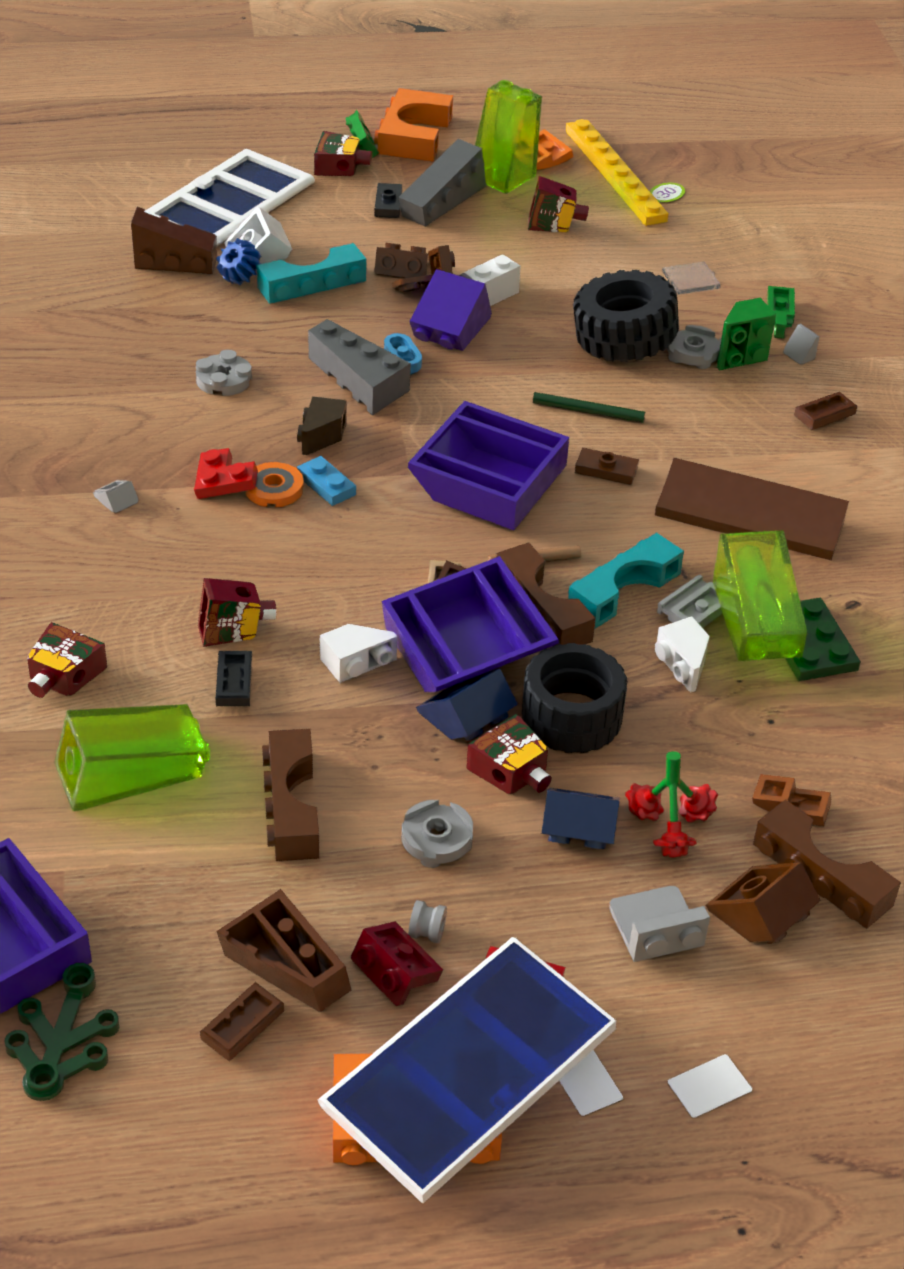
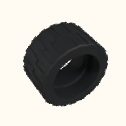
[521,643,628,753]

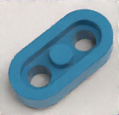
[384,333,422,375]

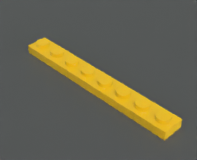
[566,119,669,226]

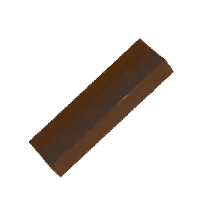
[655,458,849,560]

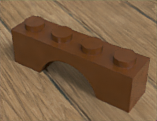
[496,542,596,645]
[262,728,319,861]
[753,799,901,929]

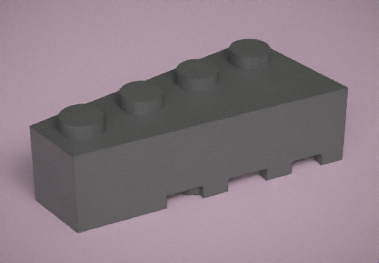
[399,138,486,227]
[308,319,411,416]

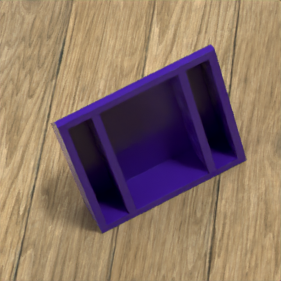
[408,401,569,530]
[381,556,559,692]
[0,838,92,1014]

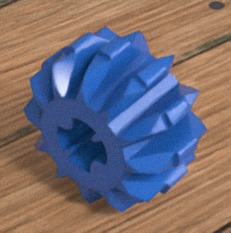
[216,238,262,286]

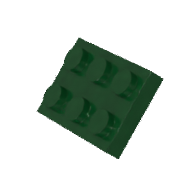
[761,597,861,682]

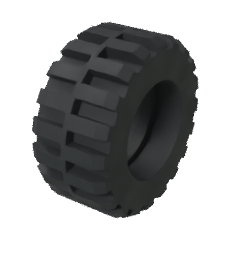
[573,269,679,362]

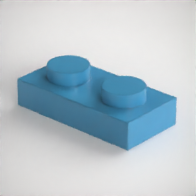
[297,456,356,506]

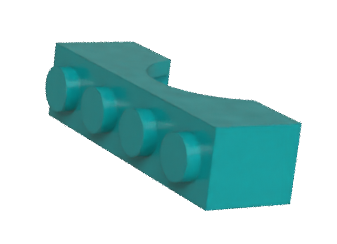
[257,243,367,304]
[568,532,684,629]

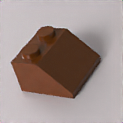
[706,862,821,944]

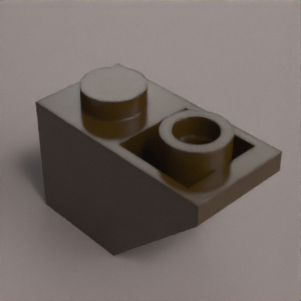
[297,396,347,455]

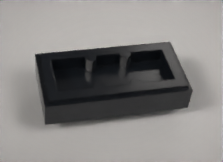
[374,183,402,218]
[215,651,252,706]

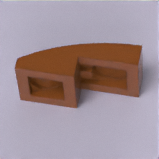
[752,774,832,827]

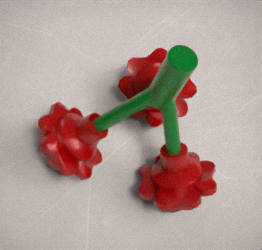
[625,751,718,858]

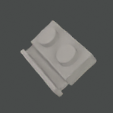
[657,574,735,628]

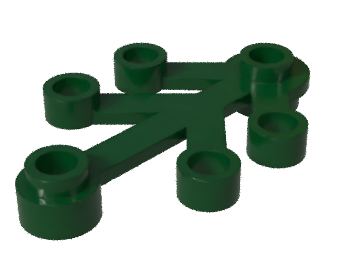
[4,963,120,1101]

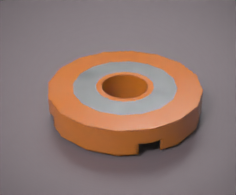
[245,462,304,507]

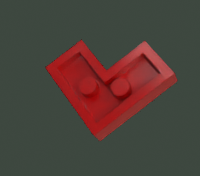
[194,448,258,499]

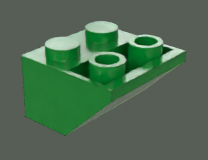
[717,297,776,370]

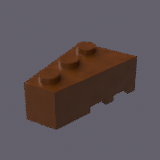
[131,206,218,274]
[216,889,352,1012]

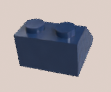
[416,668,518,741]
[541,787,620,849]

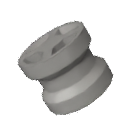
[408,900,447,944]

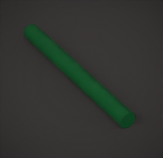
[533,392,646,423]

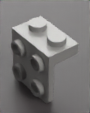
[609,886,710,962]

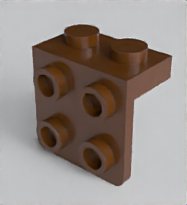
[392,245,455,292]

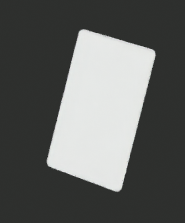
[548,1050,623,1116]
[668,1054,752,1118]

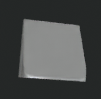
[783,323,820,365]
[93,480,139,513]

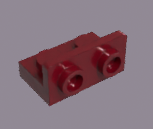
[351,921,443,1006]

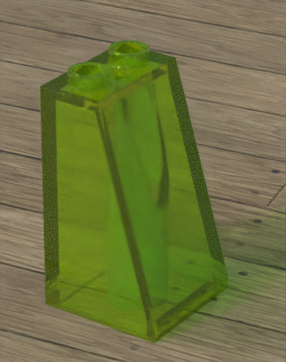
[475,80,542,194]
[713,530,807,661]
[54,704,210,811]

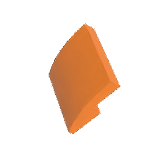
[505,129,574,170]

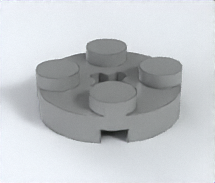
[667,325,721,369]
[196,350,252,396]
[401,800,473,868]

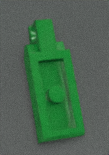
[346,110,379,158]
[767,286,795,339]

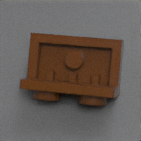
[374,242,430,278]

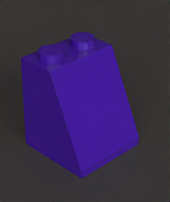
[410,269,492,351]

